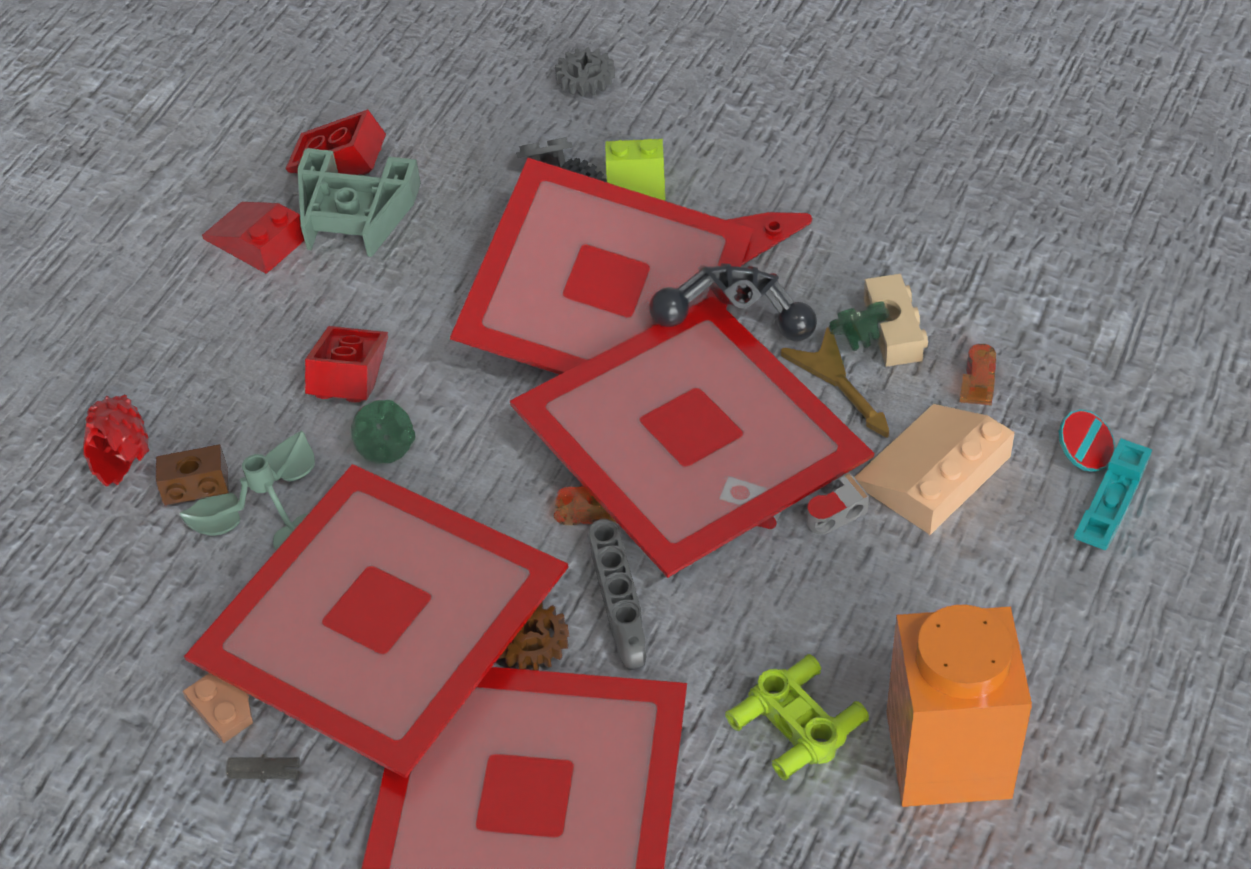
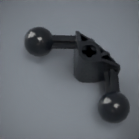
[649,263,817,341]

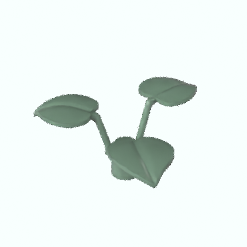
[180,430,315,550]

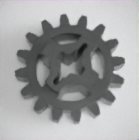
[555,47,615,96]

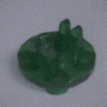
[829,301,890,351]
[351,400,416,464]

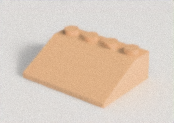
[854,404,1015,535]

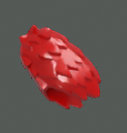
[83,394,149,487]

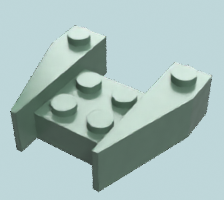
[298,148,421,257]

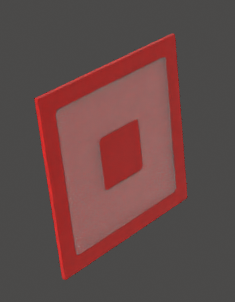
[450,158,753,375]
[510,296,875,578]
[184,464,569,778]
[361,667,687,869]

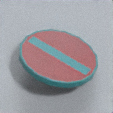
[1058,409,1115,472]

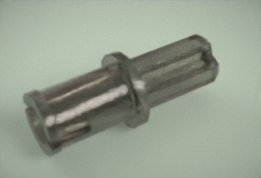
[226,754,300,783]

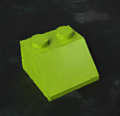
[605,139,666,201]

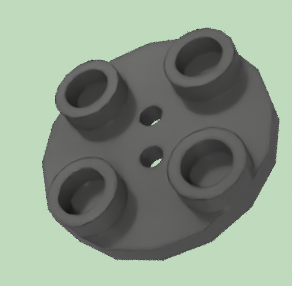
[516,137,573,168]

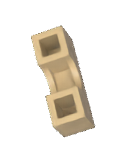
[864,274,928,367]

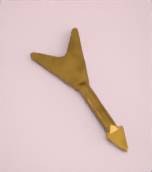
[781,327,890,438]

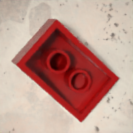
[285,109,386,175]
[202,201,305,274]
[305,326,388,402]

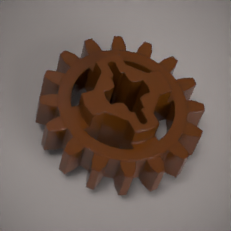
[499,601,569,670]

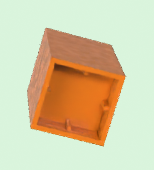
[886,604,1032,807]

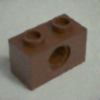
[156,444,229,506]

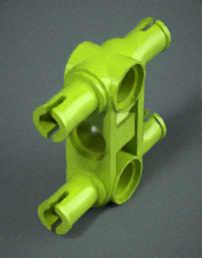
[725,654,869,780]

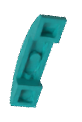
[1074,438,1153,551]

